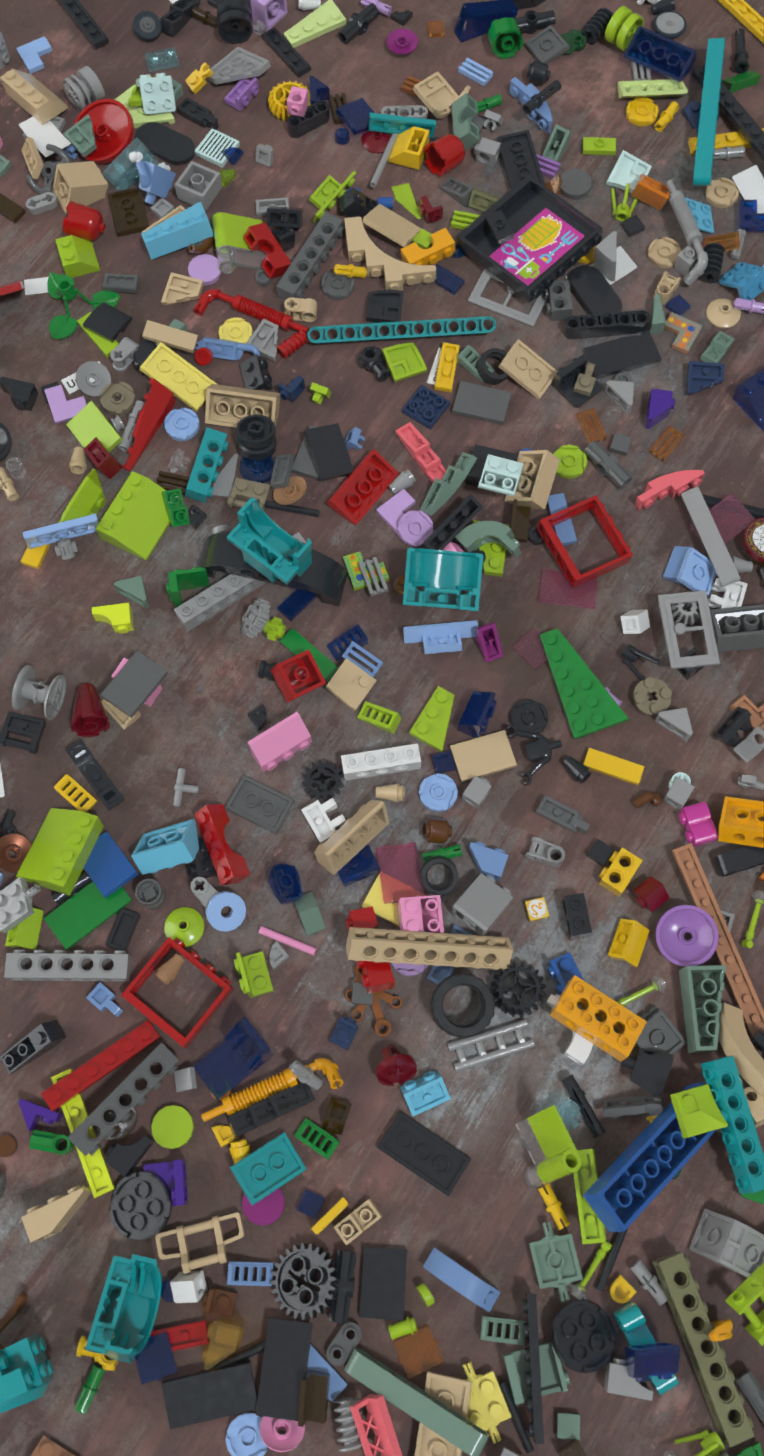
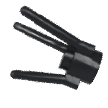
[621,644,660,681]

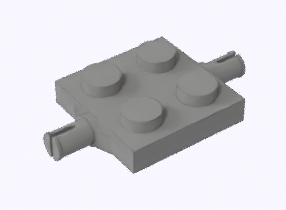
[0,877,41,933]

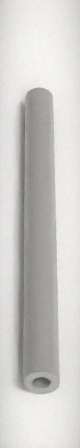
[370,133,398,187]

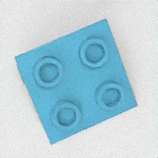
[685,198,714,234]

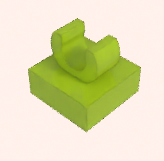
[310,382,332,405]

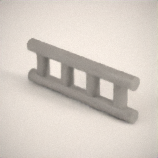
[447,1019,535,1072]

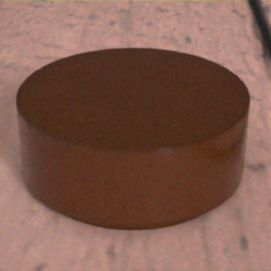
[0,1135,18,1157]

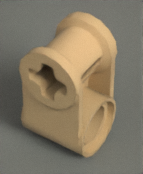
[653,271,681,305]
[284,297,317,322]

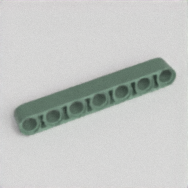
[344,1348,489,1456]

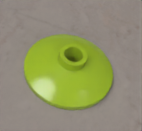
[164,907,205,947]

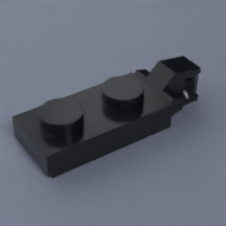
[176,97,219,130]

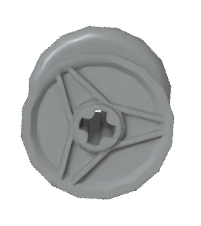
[11,665,67,720]

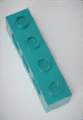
[185,427,229,503]

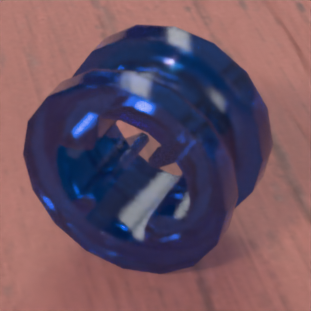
[335,128,350,145]

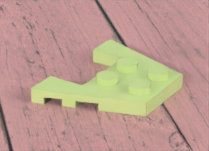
[114,74,175,128]

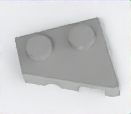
[246,319,279,362]

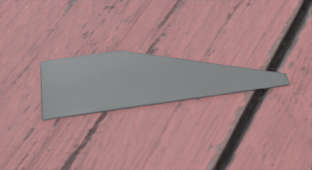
[212,454,238,497]

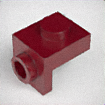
[418,196,443,224]

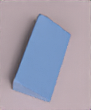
[663,546,691,584]

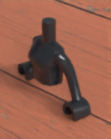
[506,725,562,786]

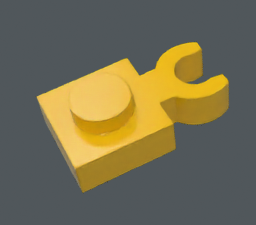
[185,63,213,94]

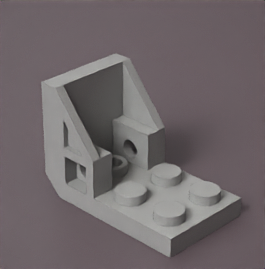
[689,1208,764,1278]

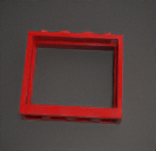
[536,495,633,589]
[121,937,234,1049]

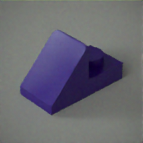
[19,1099,64,1131]

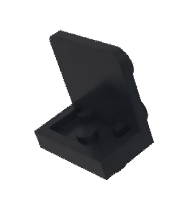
[554,355,602,408]

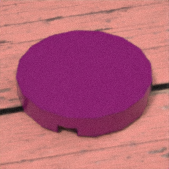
[242,1188,285,1225]

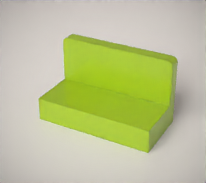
[5,908,44,950]

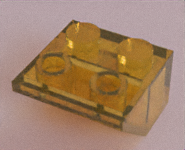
[201,1317,245,1370]

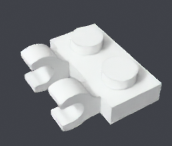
[708,578,748,609]
[301,798,346,844]

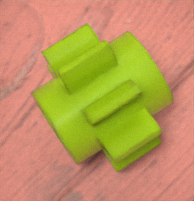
[264,617,286,641]

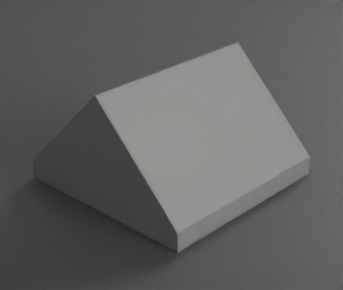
[595,231,617,281]

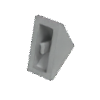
[604,380,634,415]
[655,708,693,742]

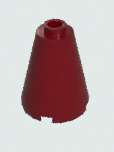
[71,683,110,737]

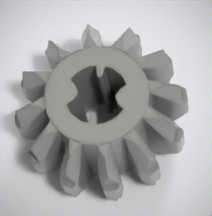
[671,602,700,626]

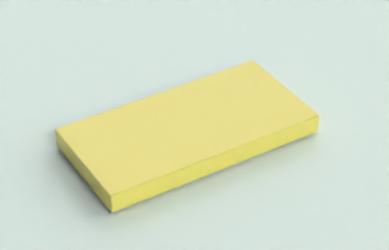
[140,342,218,412]

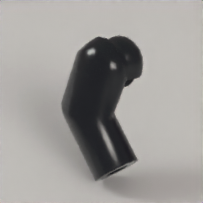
[0,810,17,834]

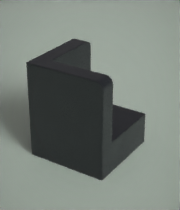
[677,647,704,680]

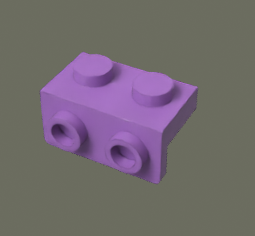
[224,77,259,111]

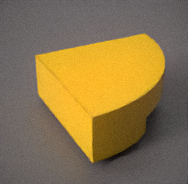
[212,1125,240,1147]

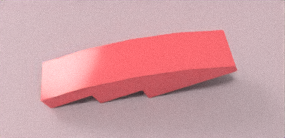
[395,422,446,483]

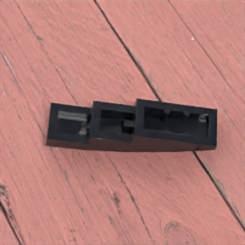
[226,1083,315,1138]

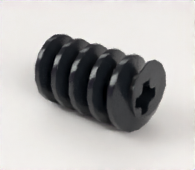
[581,8,614,45]
[699,243,725,283]

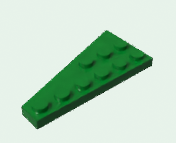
[540,628,630,740]

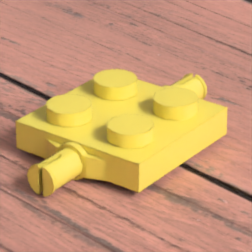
[462,1362,512,1444]

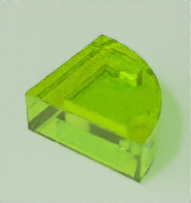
[219,169,236,187]

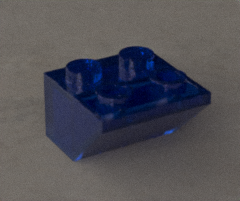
[457,691,497,738]

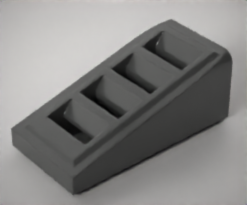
[440,176,474,207]

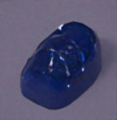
[268,863,303,904]

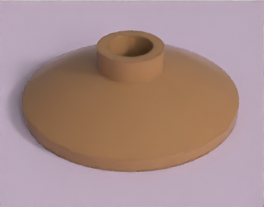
[273,476,307,505]

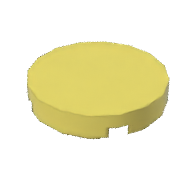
[218,317,253,344]

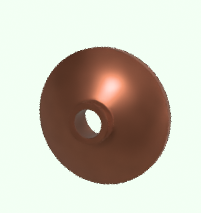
[0,834,32,873]

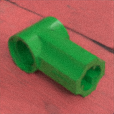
[29,1130,75,1155]

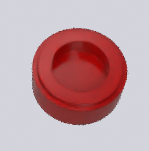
[195,347,213,366]

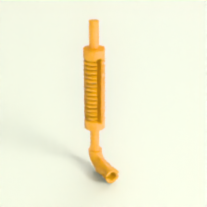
[201,1058,343,1122]

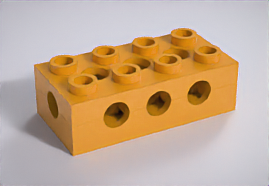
[718,796,764,848]
[549,975,647,1062]

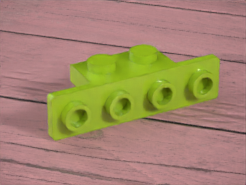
[309,171,357,224]

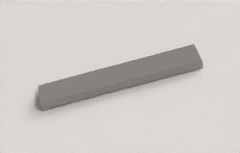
[681,487,740,587]

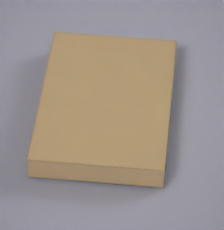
[362,203,421,247]
[498,339,557,400]
[450,730,517,783]

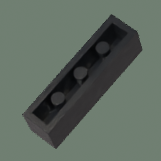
[418,494,483,550]

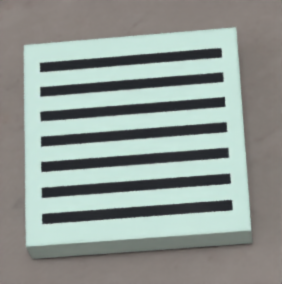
[194,128,240,168]

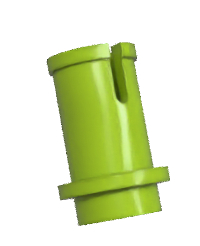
[388,1316,418,1340]

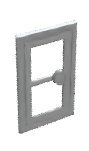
[468,269,547,327]
[657,591,720,669]

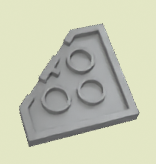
[206,47,271,84]

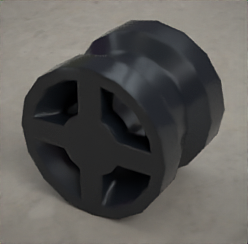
[258,660,277,681]

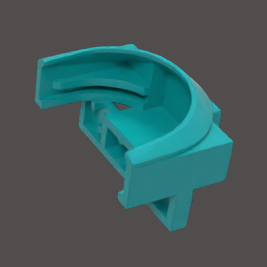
[227,498,312,585]
[85,1254,162,1364]
[0,1333,54,1413]

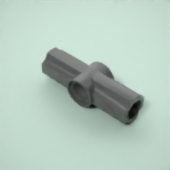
[584,441,632,489]

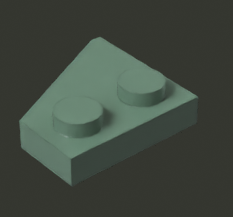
[63,114,97,158]

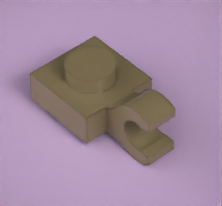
[573,363,596,396]

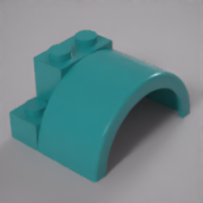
[403,548,483,611]

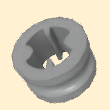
[110,415,125,433]

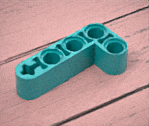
[613,1301,679,1396]

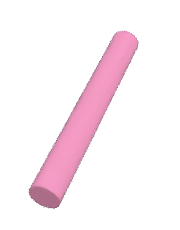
[258,926,317,956]

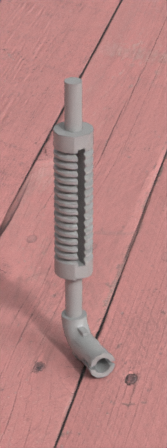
[666,180,708,286]

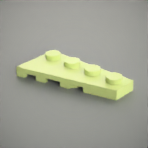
[284,0,346,48]

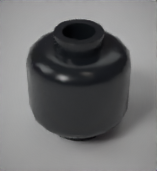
[526,60,551,86]

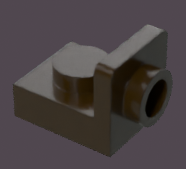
[322,1097,352,1135]

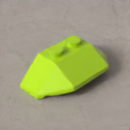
[58,468,106,523]

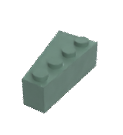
[679,965,726,1053]

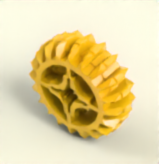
[268,80,312,122]

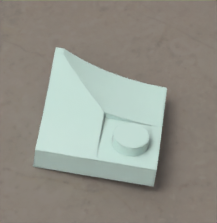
[605,150,652,193]

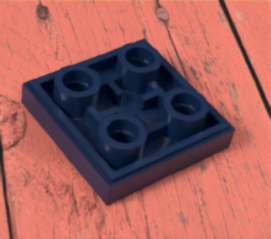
[402,385,451,430]

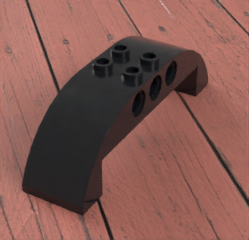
[198,532,348,607]

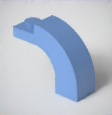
[423,1247,501,1312]

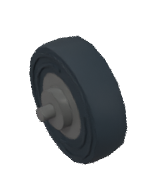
[133,11,162,42]

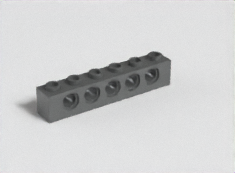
[276,212,345,304]
[67,1042,179,1156]

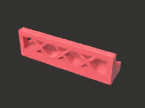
[350,1394,402,1456]

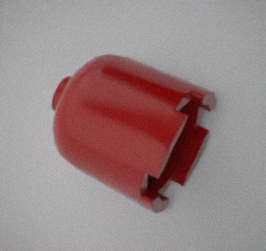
[423,134,465,177]
[63,201,106,241]

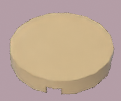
[705,178,739,208]
[647,237,682,269]

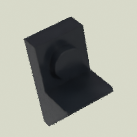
[271,227,295,252]

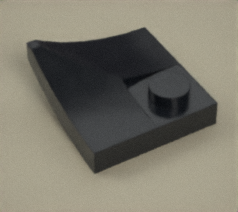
[366,290,404,322]

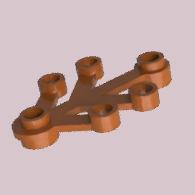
[345,964,402,1037]

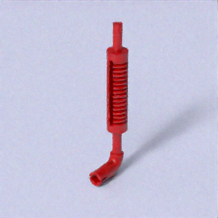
[193,289,309,334]

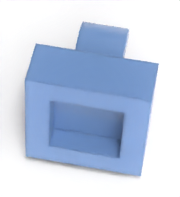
[344,427,365,451]

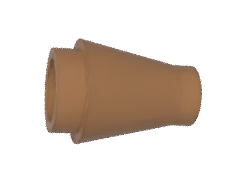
[155,954,185,985]

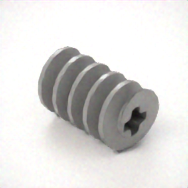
[333,1397,363,1452]

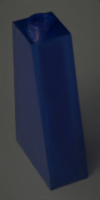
[454,0,518,42]

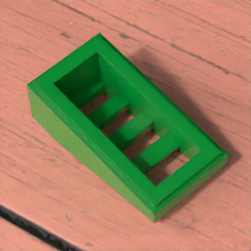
[294,1118,340,1160]

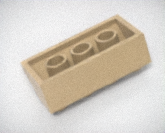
[0,69,68,125]
[205,384,280,427]
[314,800,389,875]

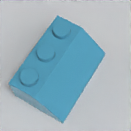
[131,819,199,875]

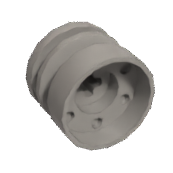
[62,65,105,112]

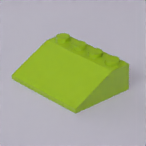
[96,471,170,561]
[16,808,104,896]

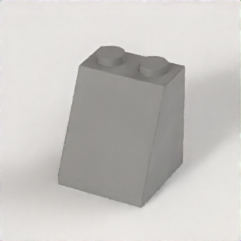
[451,873,513,936]

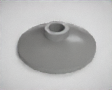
[76,361,111,397]

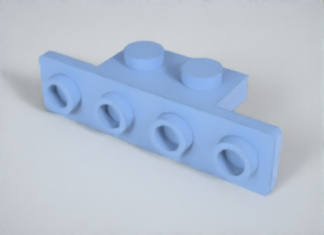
[403,620,478,654]

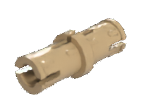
[0,467,19,501]

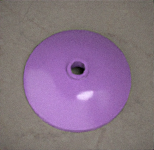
[656,905,719,967]

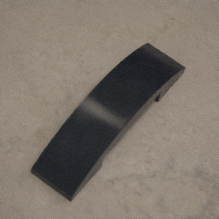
[65,739,125,811]

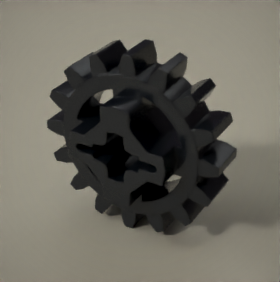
[302,760,344,802]

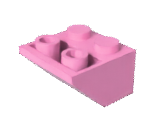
[397,895,444,933]

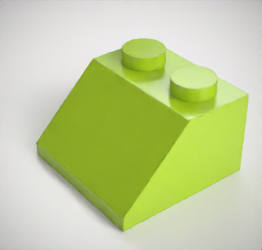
[55,235,100,278]

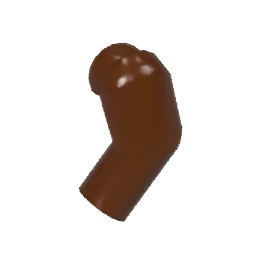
[633,792,663,809]

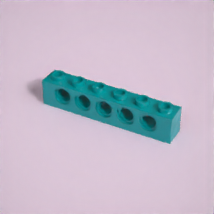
[701,1056,764,1194]

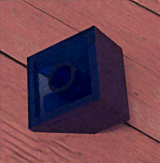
[624,1342,680,1382]

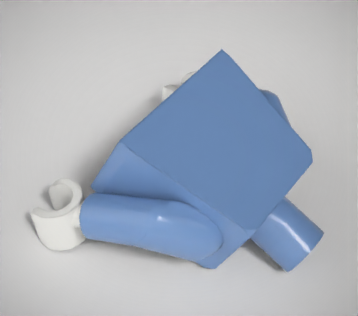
[129,151,176,205]

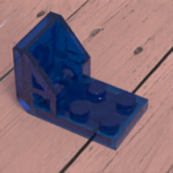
[193,1017,274,1101]

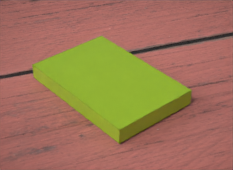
[66,401,123,451]

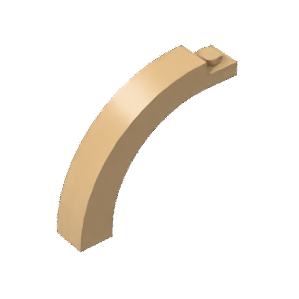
[718,1003,764,1097]

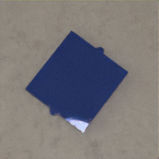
[135,1332,178,1385]

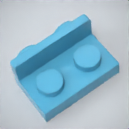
[400,1070,451,1116]

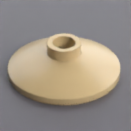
[706,298,741,329]

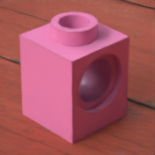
[287,86,309,117]

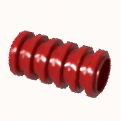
[277,329,309,359]

